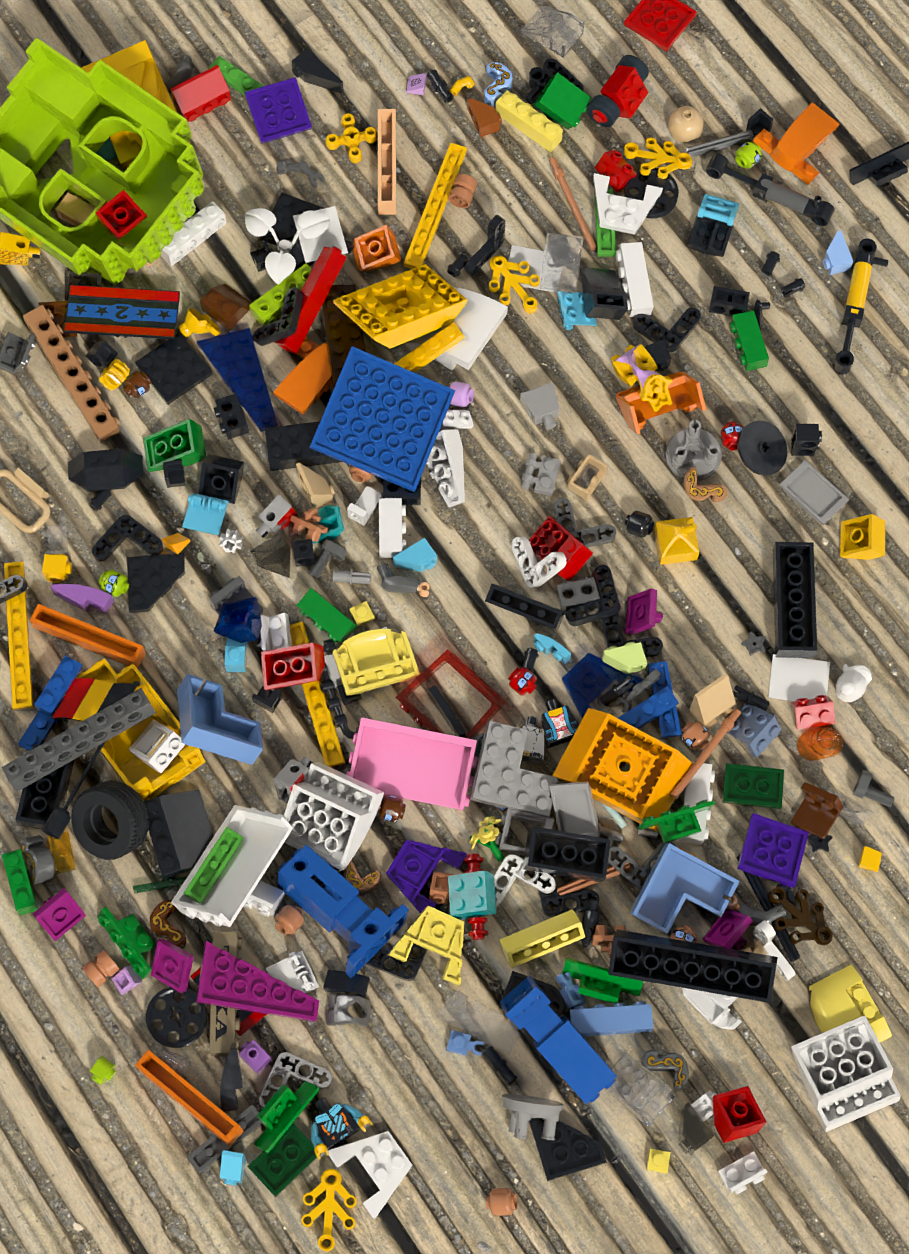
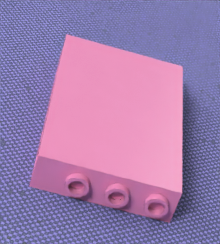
[346,718,478,810]

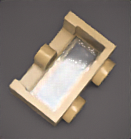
[567,454,608,502]

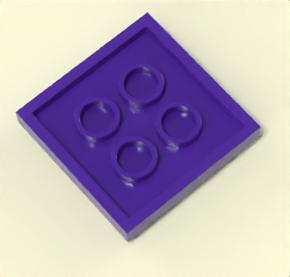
[245,77,312,144]
[737,813,809,888]

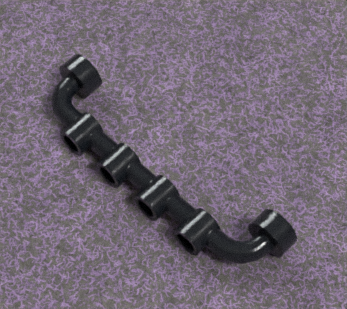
[319,639,359,739]

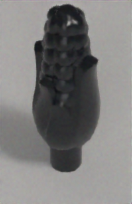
[581,899,599,947]

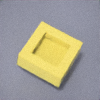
[349,601,375,628]
[647,1149,671,1174]

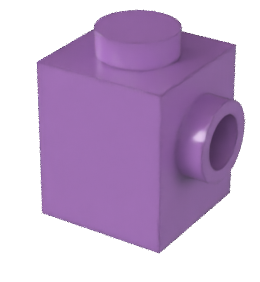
[239,1040,271,1074]

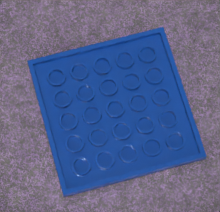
[310,346,456,492]

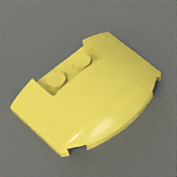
[332,629,420,695]
[809,964,892,1043]

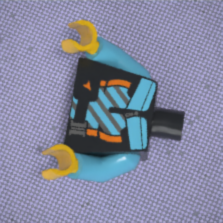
[311,1097,373,1159]

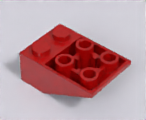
[529,515,593,581]

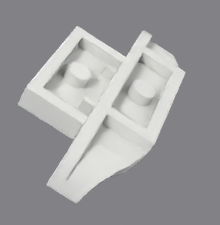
[680,987,741,1030]

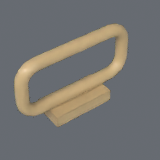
[0,467,51,533]

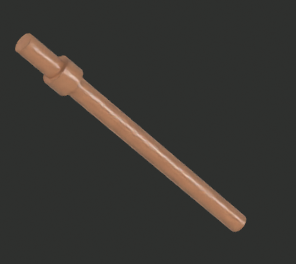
[549,157,597,251]
[670,708,741,799]

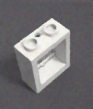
[128,719,185,773]

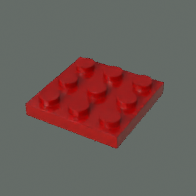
[624,0,697,52]

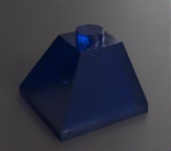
[214,597,262,643]

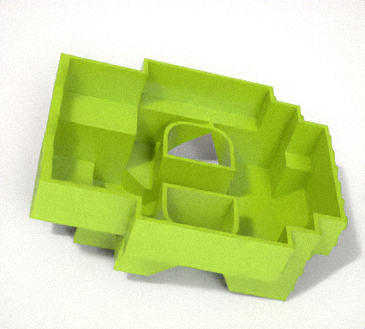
[0,37,204,286]

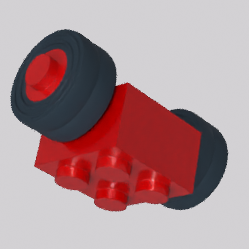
[586,55,649,127]

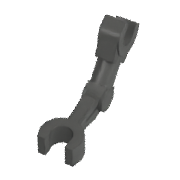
[277,161,324,188]
[615,669,661,713]

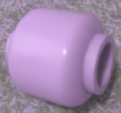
[449,382,474,407]

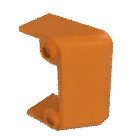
[616,372,706,434]

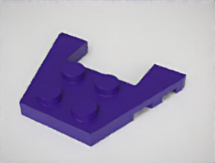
[386,840,467,914]

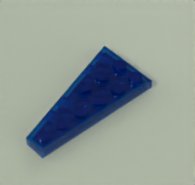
[196,328,278,432]

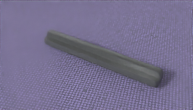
[686,130,754,157]

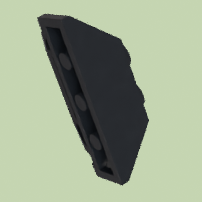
[68,449,144,492]

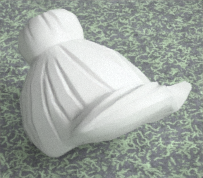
[836,664,871,702]

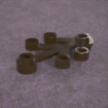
[768,887,833,946]

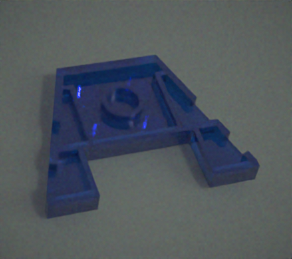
[561,653,643,719]

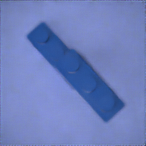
[18,655,83,751]

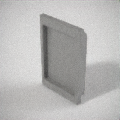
[779,460,849,525]
[549,782,600,838]

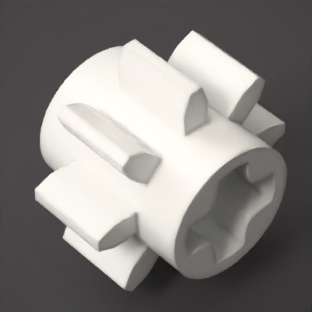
[219,529,243,553]

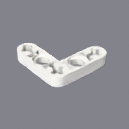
[511,537,566,588]
[494,855,556,907]
[751,920,795,981]

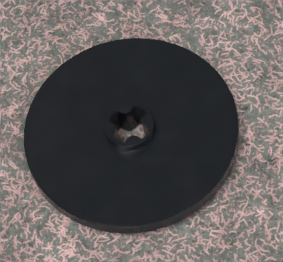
[737,420,788,476]

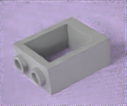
[496,808,554,856]

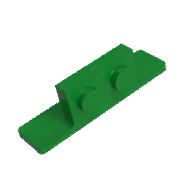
[638,799,715,844]
[97,907,156,979]
[562,958,644,1004]
[254,1081,319,1153]

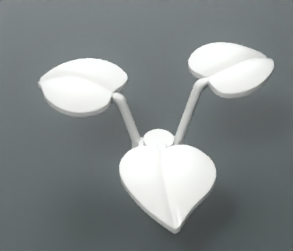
[244,208,330,285]

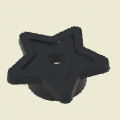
[807,835,833,852]

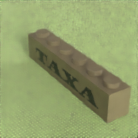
[209,932,242,1056]

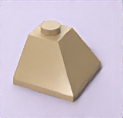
[296,463,335,509]

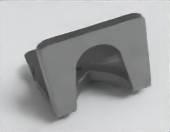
[326,993,371,1027]

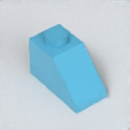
[393,538,437,572]
[225,634,248,672]
[220,1150,247,1186]

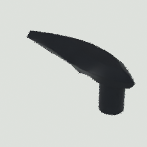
[754,299,770,331]
[776,884,796,919]

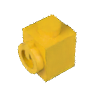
[42,553,72,583]

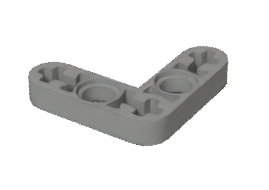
[259,1052,332,1108]

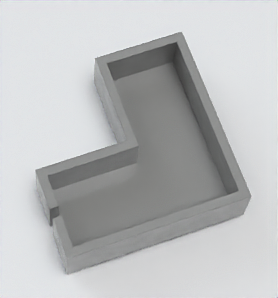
[469,721,558,817]

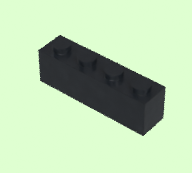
[485,584,565,629]

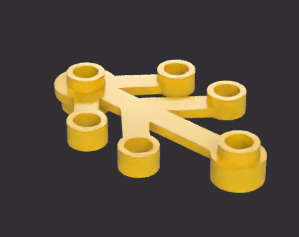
[624,137,693,179]
[489,255,540,314]
[301,1168,357,1252]

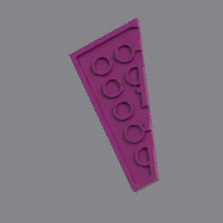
[196,941,319,1022]

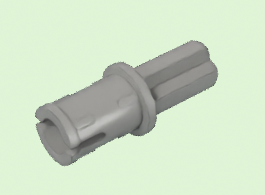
[333,570,371,585]

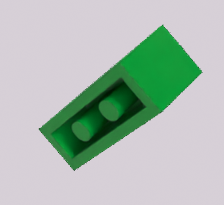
[729,310,769,371]
[296,588,358,643]
[1,849,39,916]

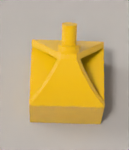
[654,517,699,565]

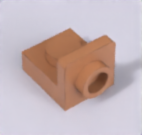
[429,872,453,905]

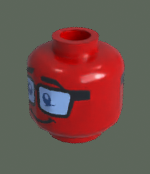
[721,421,744,451]
[508,667,537,696]

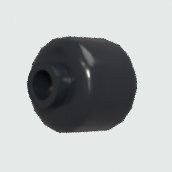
[625,511,654,538]

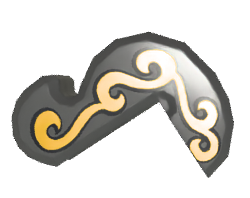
[22,835,55,885]
[641,1050,689,1092]

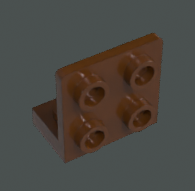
[790,782,844,839]

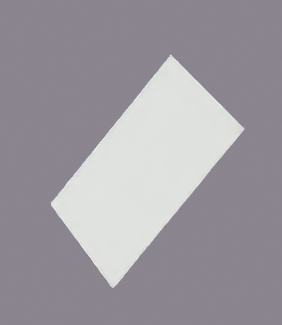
[293,206,348,263]
[504,245,563,293]
[768,654,830,701]

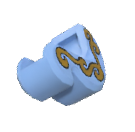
[484,62,513,107]

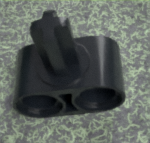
[525,67,553,104]

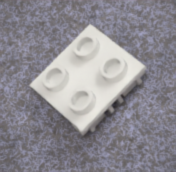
[266,951,319,993]

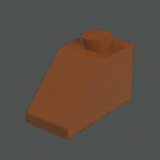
[467,98,502,137]

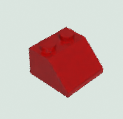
[95,190,147,240]
[713,1086,767,1143]

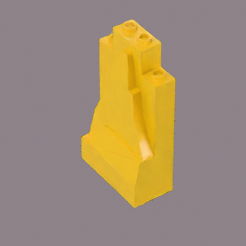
[81,40,190,171]
[76,658,205,801]

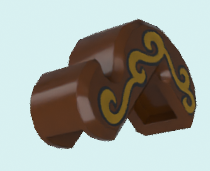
[150,900,187,949]

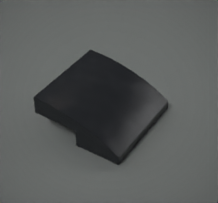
[686,215,733,257]

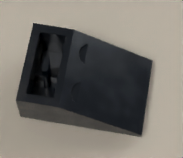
[580,267,628,320]

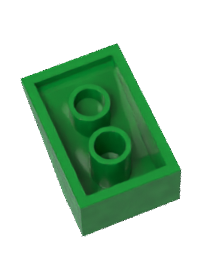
[143,418,206,472]

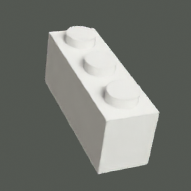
[379,498,406,558]

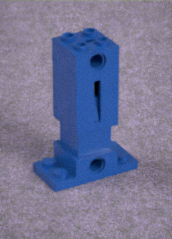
[277,845,409,978]
[500,975,617,1104]

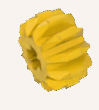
[99,359,130,391]

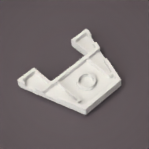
[593,173,663,235]
[328,1131,413,1219]

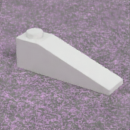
[426,429,465,507]

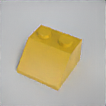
[840,514,885,560]

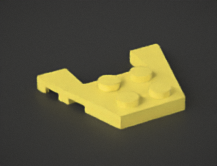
[388,906,464,986]

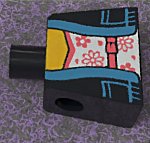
[541,699,579,749]

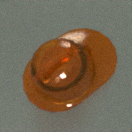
[797,727,843,761]

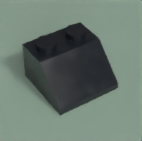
[199,454,244,504]

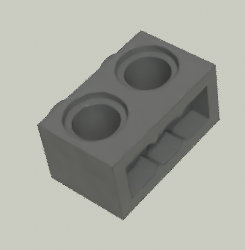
[556,577,599,612]

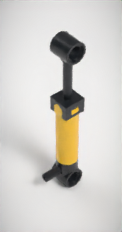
[833,238,888,375]

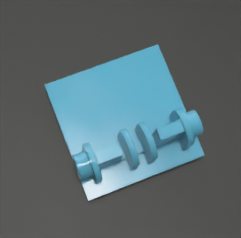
[557,291,597,330]
[182,493,229,536]

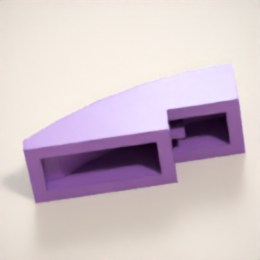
[51,584,114,614]

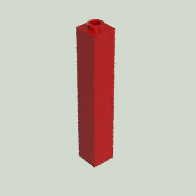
[274,246,347,353]

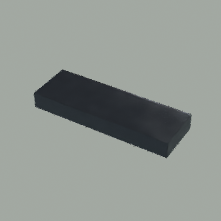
[429,686,466,738]

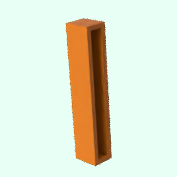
[30,604,146,669]
[135,1049,244,1147]

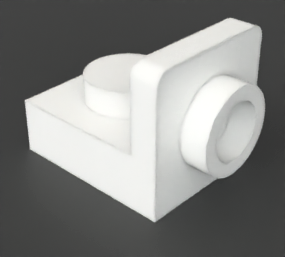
[687,1091,717,1125]

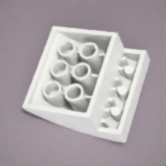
[406,287,508,371]
[284,762,384,870]
[791,1015,901,1132]

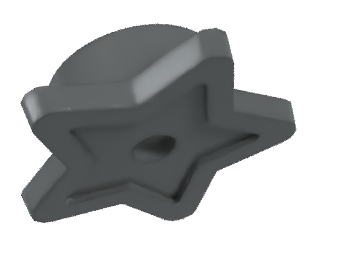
[741,632,765,656]

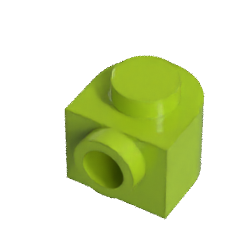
[89,1056,117,1086]

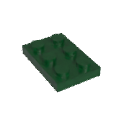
[722,763,784,809]
[247,1123,321,1198]

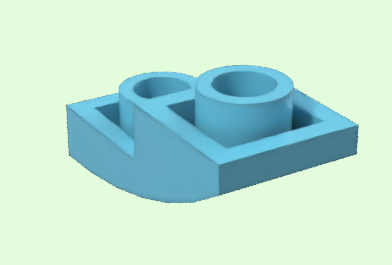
[533,633,571,664]

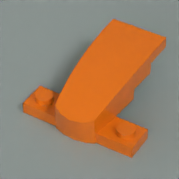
[753,102,839,185]
[273,337,332,415]

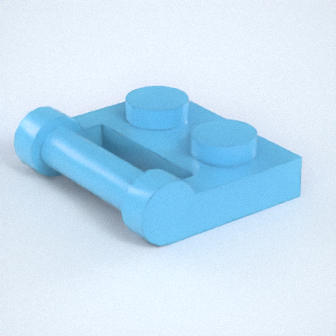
[697,194,740,226]

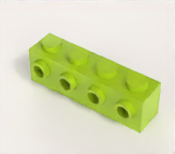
[249,263,312,326]

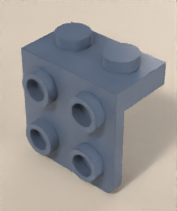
[727,703,781,758]

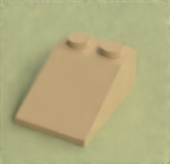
[689,673,736,729]

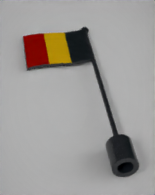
[42,678,140,839]

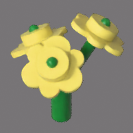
[469,816,505,862]

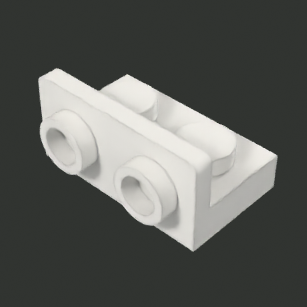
[258,613,292,652]
[718,1151,768,1195]

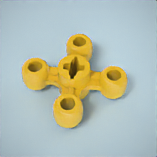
[325,113,378,164]

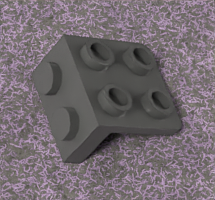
[0,332,37,375]
[209,576,263,633]

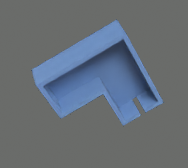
[177,674,263,765]
[629,843,740,934]

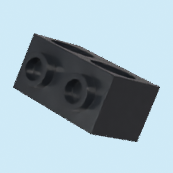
[709,286,750,316]
[213,393,249,440]
[791,423,822,456]
[383,478,421,505]

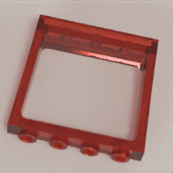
[395,649,507,739]

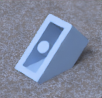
[823,230,853,275]

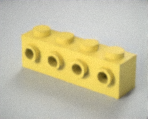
[496,90,563,153]
[499,909,585,968]

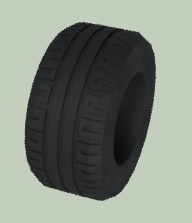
[71,780,149,860]

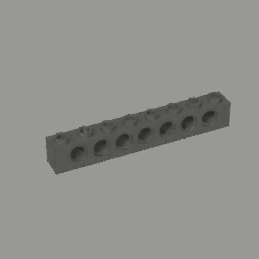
[2,688,156,792]

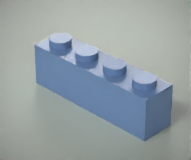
[569,1001,653,1037]

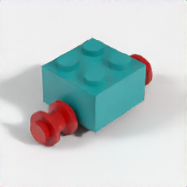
[448,854,497,940]

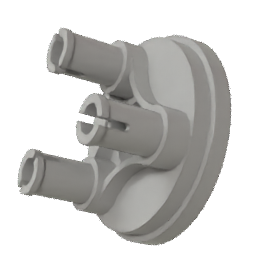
[666,420,722,481]
[501,1094,563,1140]

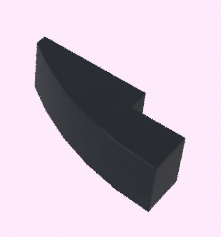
[220,1043,243,1112]

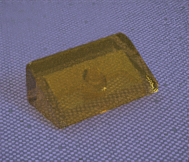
[47,832,76,874]

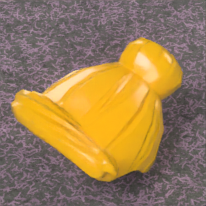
[179,308,221,337]

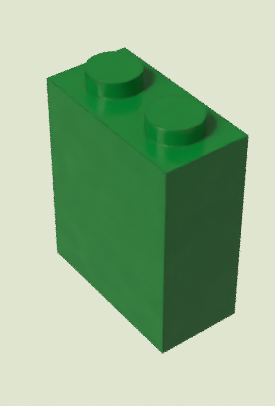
[534,73,591,130]

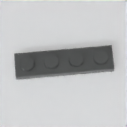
[187,1104,263,1174]

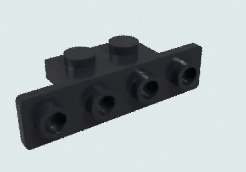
[849,141,909,187]

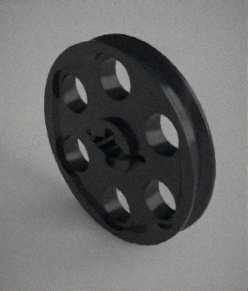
[624,168,679,219]
[146,987,207,1048]

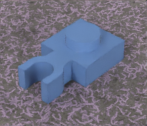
[556,972,585,1009]
[447,1030,484,1056]

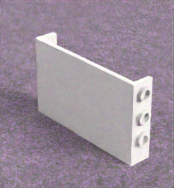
[171,805,293,927]

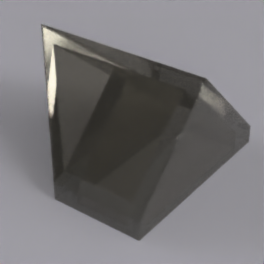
[250,531,291,578]

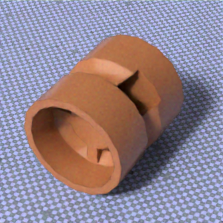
[448,174,478,208]
[81,950,120,988]

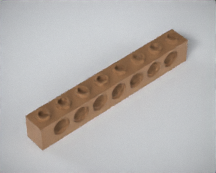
[23,305,120,443]

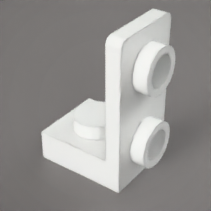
[439,410,474,432]
[347,486,383,526]

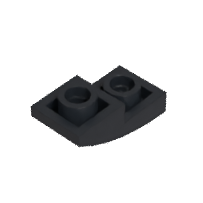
[323,970,370,997]

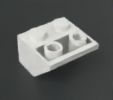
[244,881,285,917]

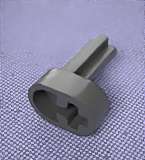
[309,539,348,578]
[852,770,895,808]

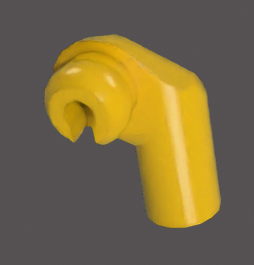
[450,76,475,96]

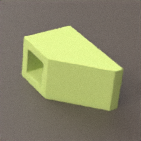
[602,642,647,675]

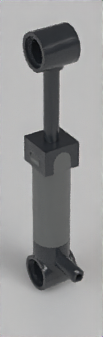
[705,154,835,226]

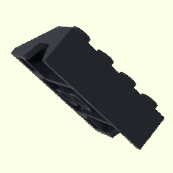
[144,790,214,881]

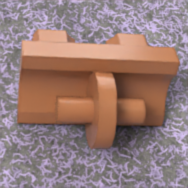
[290,508,328,542]
[592,925,627,958]

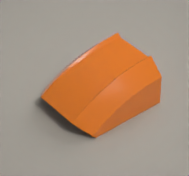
[352,225,401,271]

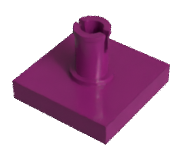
[625,588,663,635]
[33,888,86,941]
[702,909,753,950]
[151,939,194,993]

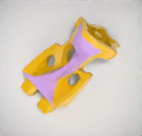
[611,344,673,412]

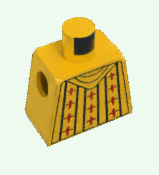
[0,232,41,266]

